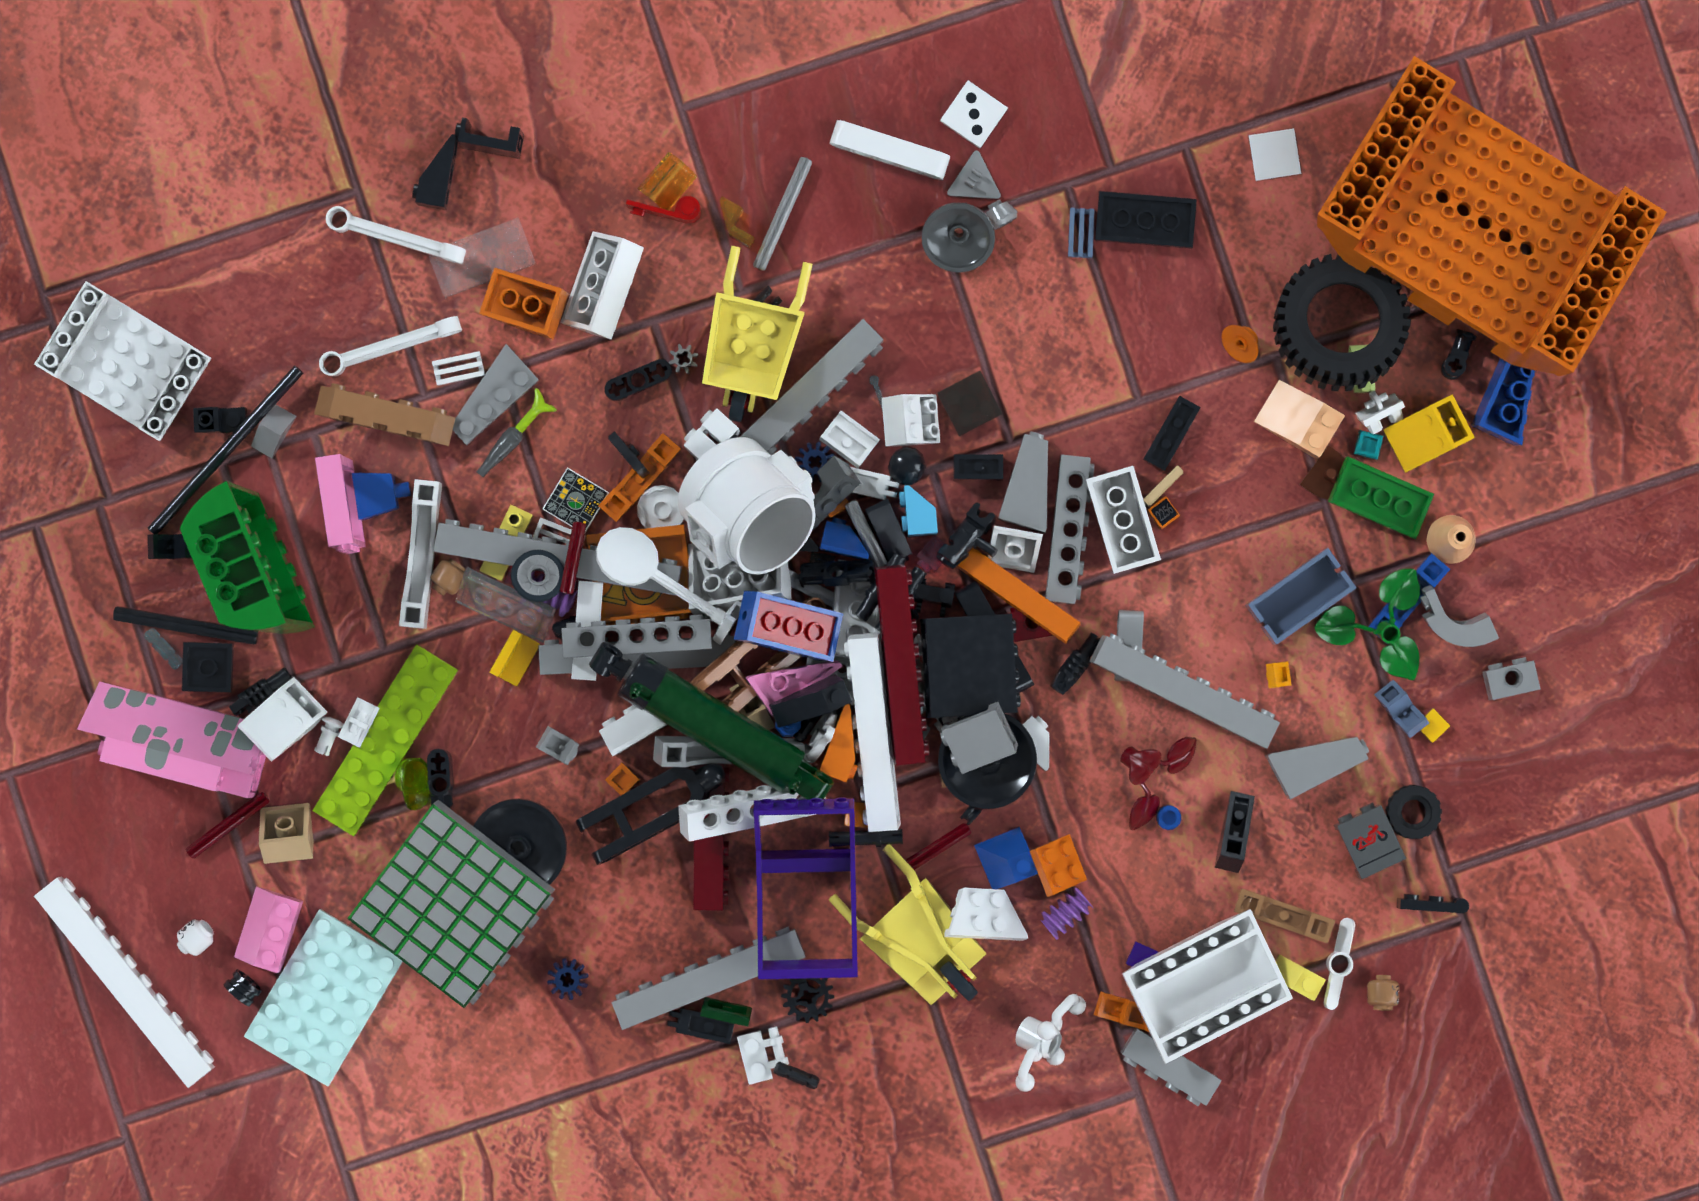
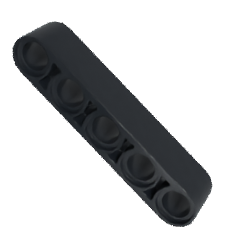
[954,581,1034,693]

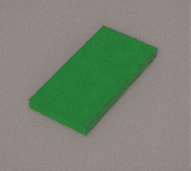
[1328,457,1434,539]

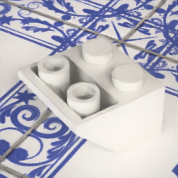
[882,394,940,446]

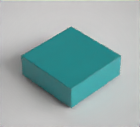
[1353,430,1384,460]

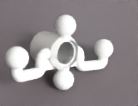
[1015,994,1086,1092]

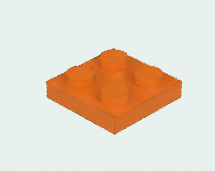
[1030,834,1087,897]

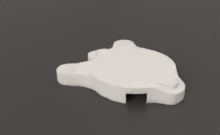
[804,709,837,763]

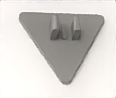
[947,150,1001,199]

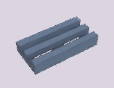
[1068,208,1094,258]

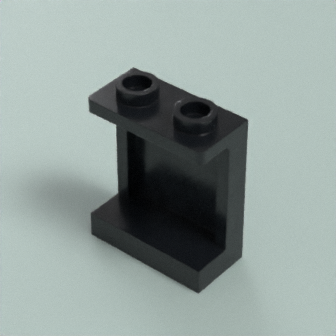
[455,117,524,159]

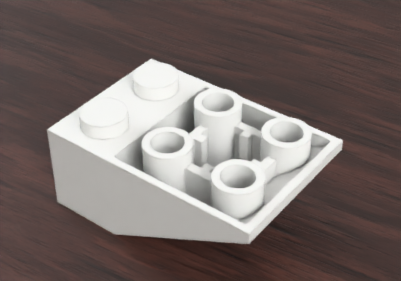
[238,677,327,762]

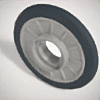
[511,550,564,602]

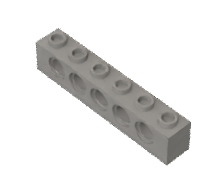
[1045,455,1094,605]
[561,615,712,658]

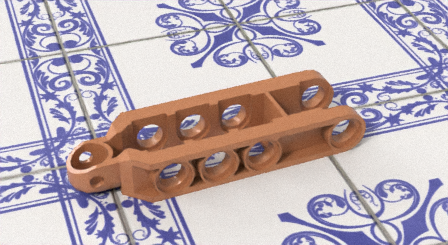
[690,597,826,711]

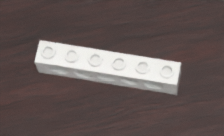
[678,785,826,842]

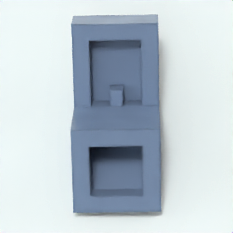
[1374,680,1429,738]

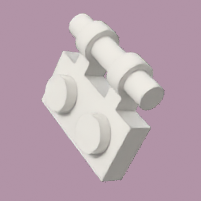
[737,1026,789,1085]

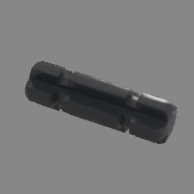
[774,1062,820,1089]

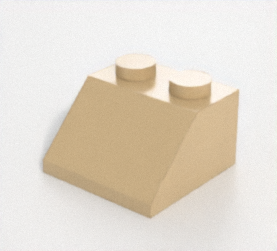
[259,803,314,864]

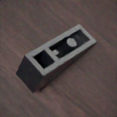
[412,134,458,210]
[769,674,852,728]
[1215,791,1255,873]

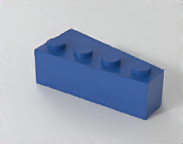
[1470,358,1535,446]

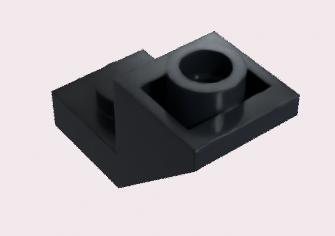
[193,407,247,433]

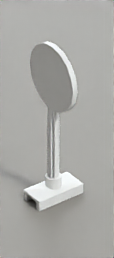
[596,527,741,645]

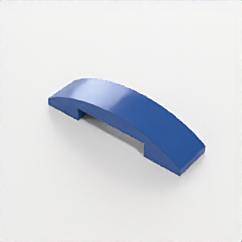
[1368,553,1450,642]

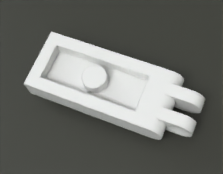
[851,467,899,500]

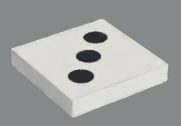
[940,81,1008,149]

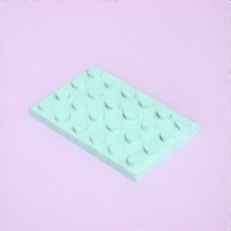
[244,909,403,1086]

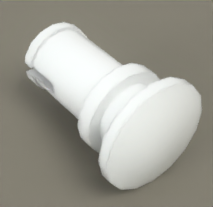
[314,717,344,756]

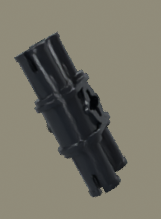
[854,553,927,632]

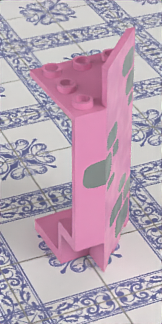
[77,681,266,798]

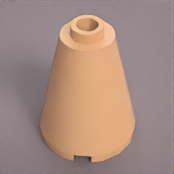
[1426,515,1476,564]

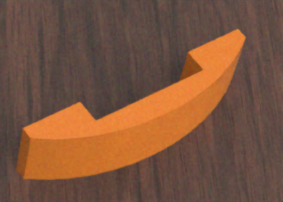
[598,433,681,522]

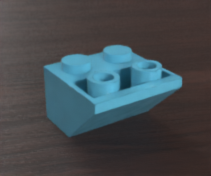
[899,485,938,537]

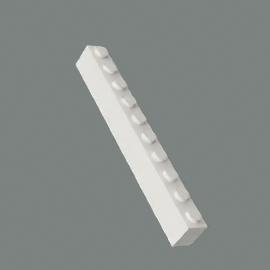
[34,877,215,1088]

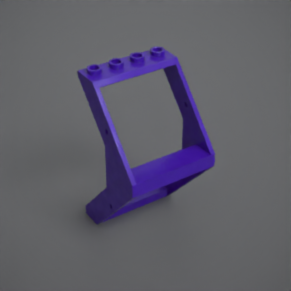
[753,797,858,979]

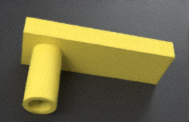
[479,505,533,581]

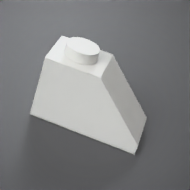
[1022,716,1049,771]

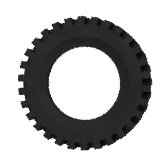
[1273,254,1411,391]

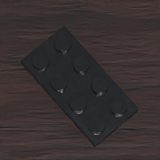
[1095,191,1197,249]

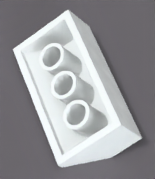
[560,231,644,339]
[1086,466,1161,574]
[599,705,668,756]

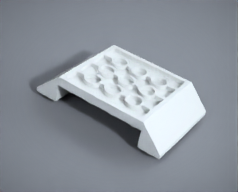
[34,281,212,441]

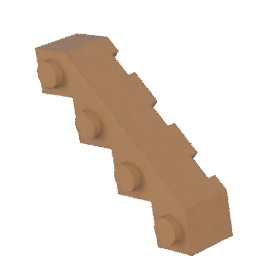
[314,383,455,446]

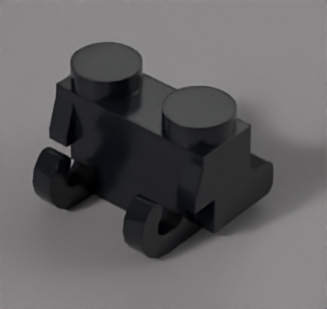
[914,578,955,618]

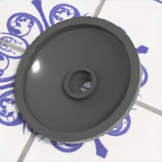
[922,202,995,272]

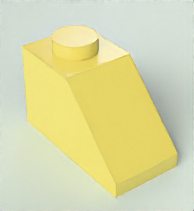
[1276,954,1326,1001]

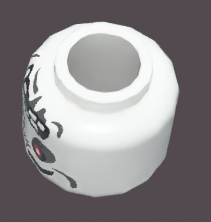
[177,919,214,956]

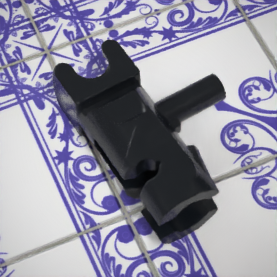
[936,503,998,569]

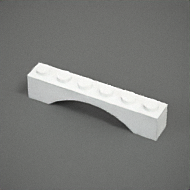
[399,479,442,629]

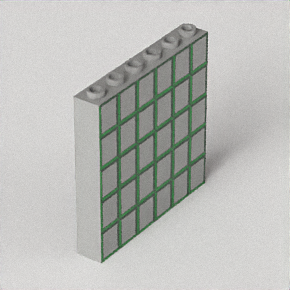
[347,800,555,1008]

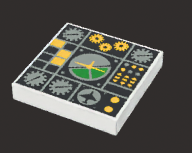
[543,467,609,533]

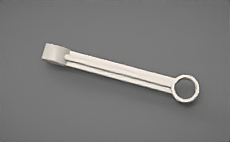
[326,206,467,264]
[319,316,462,377]

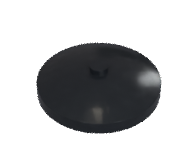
[938,713,1037,809]
[473,798,567,885]

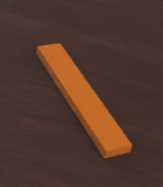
[956,548,1080,644]

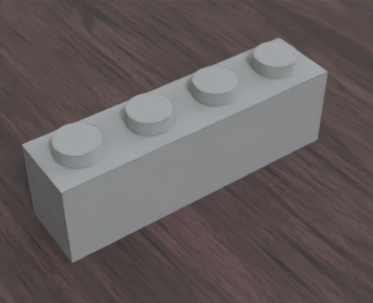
[1121,1028,1222,1106]

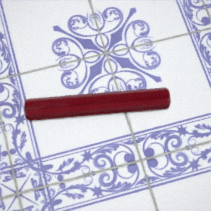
[185,792,270,859]

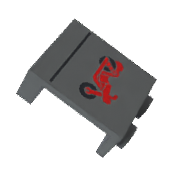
[1334,802,1406,879]

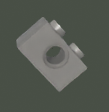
[1482,657,1541,700]

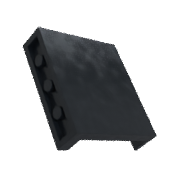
[920,614,1021,718]

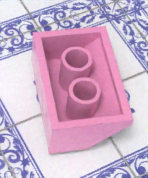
[234,886,303,973]

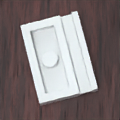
[819,411,880,468]

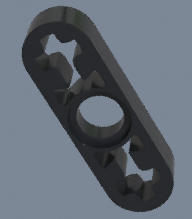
[604,359,672,401]

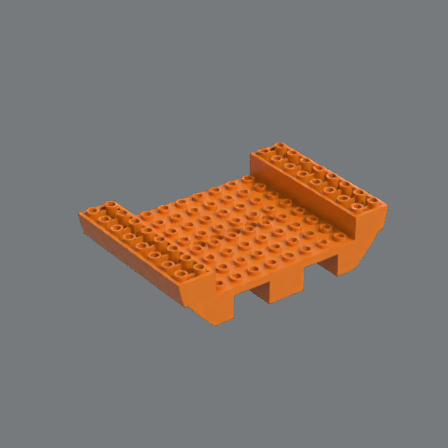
[1317,56,1667,376]

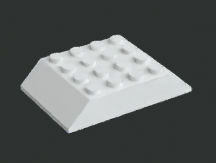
[1122,909,1293,1064]

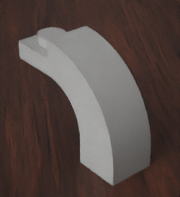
[1420,585,1499,647]

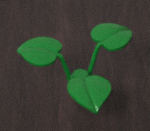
[1314,568,1420,680]

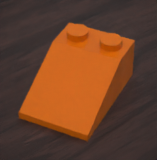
[479,267,569,340]
[820,704,858,782]

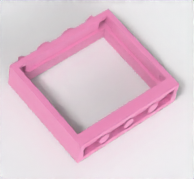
[315,454,366,554]

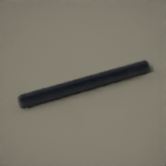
[113,606,258,645]

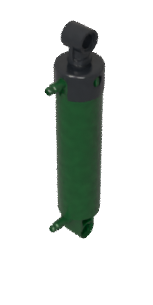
[589,642,834,799]

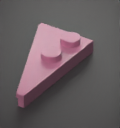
[745,660,842,716]

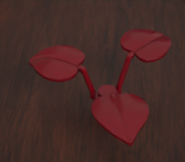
[1120,737,1197,830]

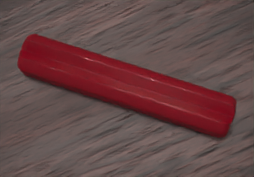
[560,522,586,594]
[906,823,972,870]

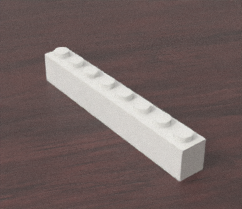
[844,633,901,832]

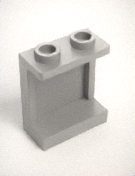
[940,702,1018,774]

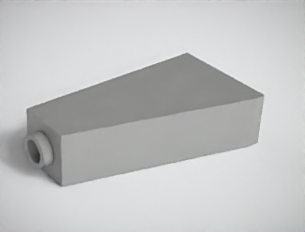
[998,431,1048,533]
[1265,737,1369,800]

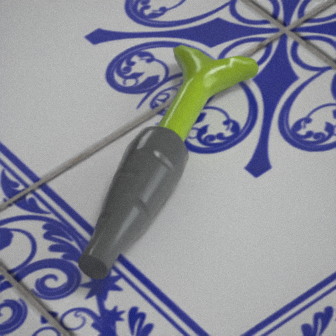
[476,388,557,478]

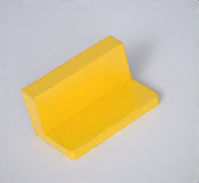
[489,629,540,686]

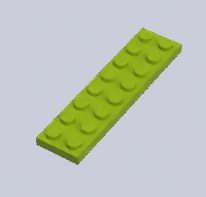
[312,644,459,836]

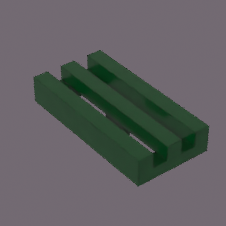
[700,997,752,1027]

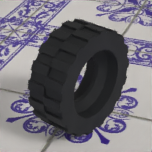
[1385,785,1442,839]

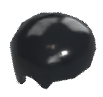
[888,446,926,486]

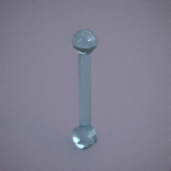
[869,375,883,411]

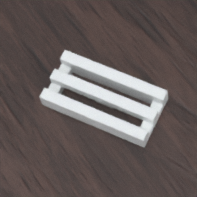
[432,351,485,386]
[532,517,586,543]

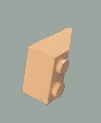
[1254,380,1345,459]

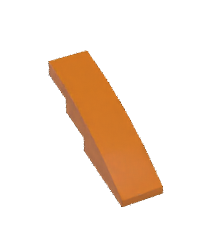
[1093,991,1149,1032]

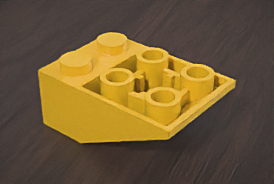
[1383,394,1475,473]

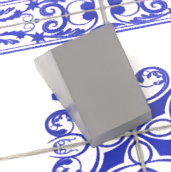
[251,405,297,459]

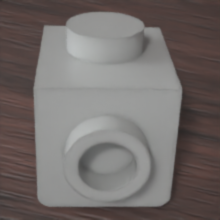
[536,726,579,765]

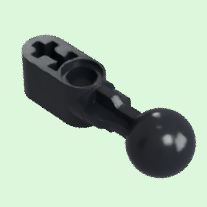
[427,749,454,808]

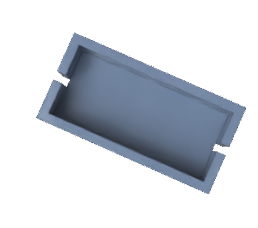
[1245,548,1356,645]

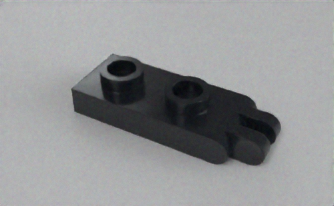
[667,1008,734,1044]

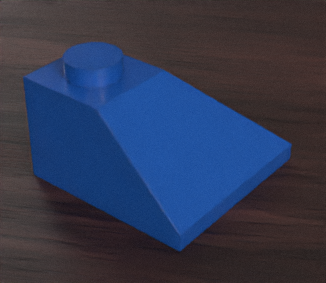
[820,518,869,560]
[974,827,1038,889]

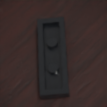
[1143,396,1201,471]

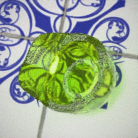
[394,758,430,810]

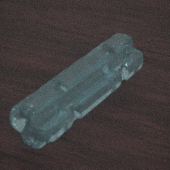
[144,628,183,670]

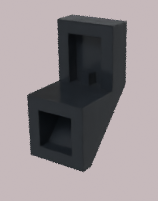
[147,534,192,559]

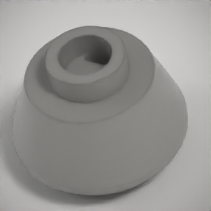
[986,199,1018,230]

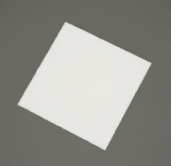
[1249,128,1301,181]

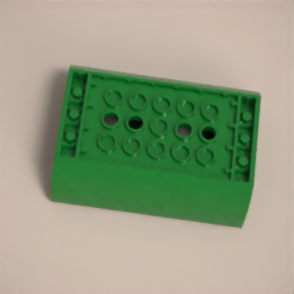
[180,481,315,634]

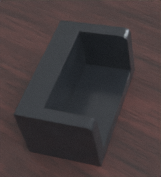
[953,454,1003,481]

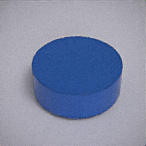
[1156,805,1181,830]

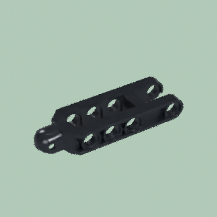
[575,763,725,865]

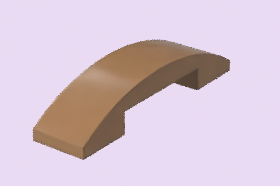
[1234,888,1335,944]

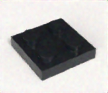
[182,642,234,693]

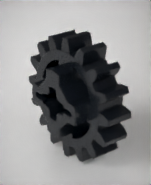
[781,978,834,1023]

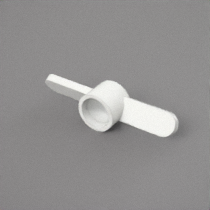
[1324,918,1355,1010]

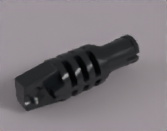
[1050,632,1100,695]
[229,667,292,716]

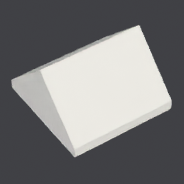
[988,525,1043,573]

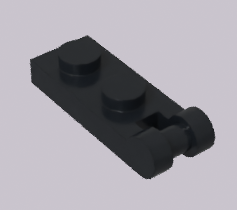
[1397,894,1469,913]

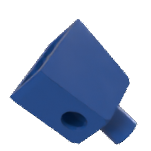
[352,473,411,521]

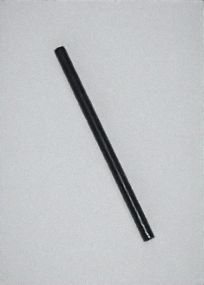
[147,365,304,534]

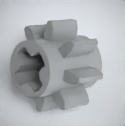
[669,344,699,374]

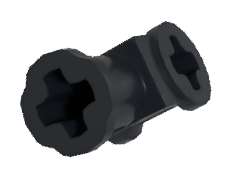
[1441,329,1477,380]

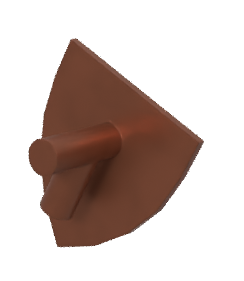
[1300,445,1345,500]

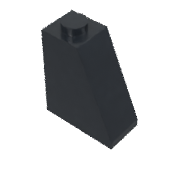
[865,499,912,563]

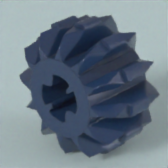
[795,442,835,483]
[547,958,589,1000]

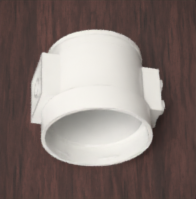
[678,437,816,575]

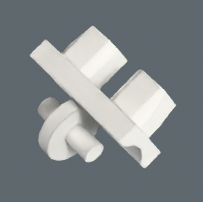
[1355,390,1405,434]
[338,697,380,748]

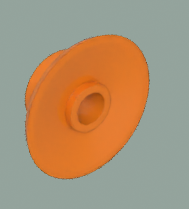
[1221,325,1259,363]

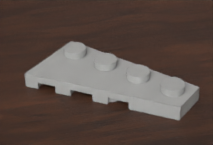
[453,344,540,445]

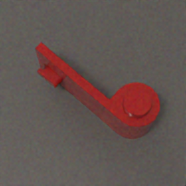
[626,196,701,224]

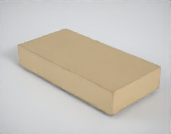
[1143,465,1183,507]

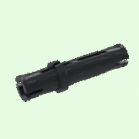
[829,829,903,847]

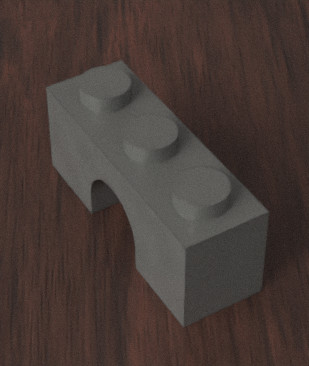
[812,456,861,531]

